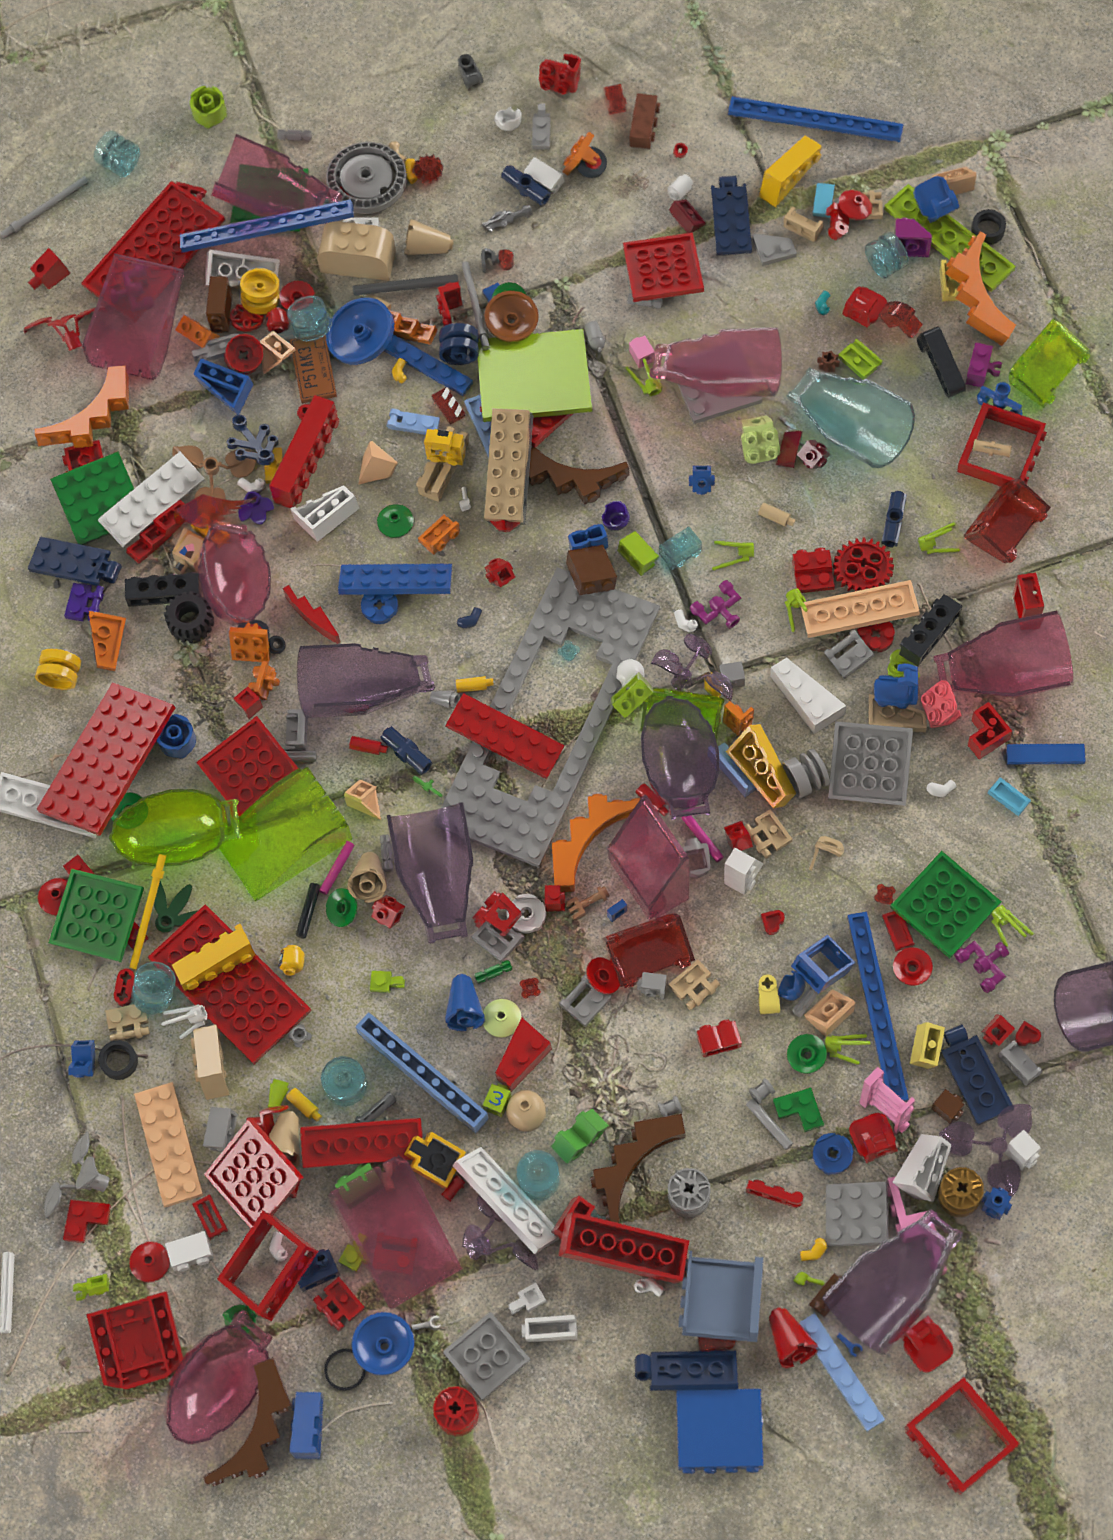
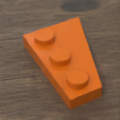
[89,611,126,671]

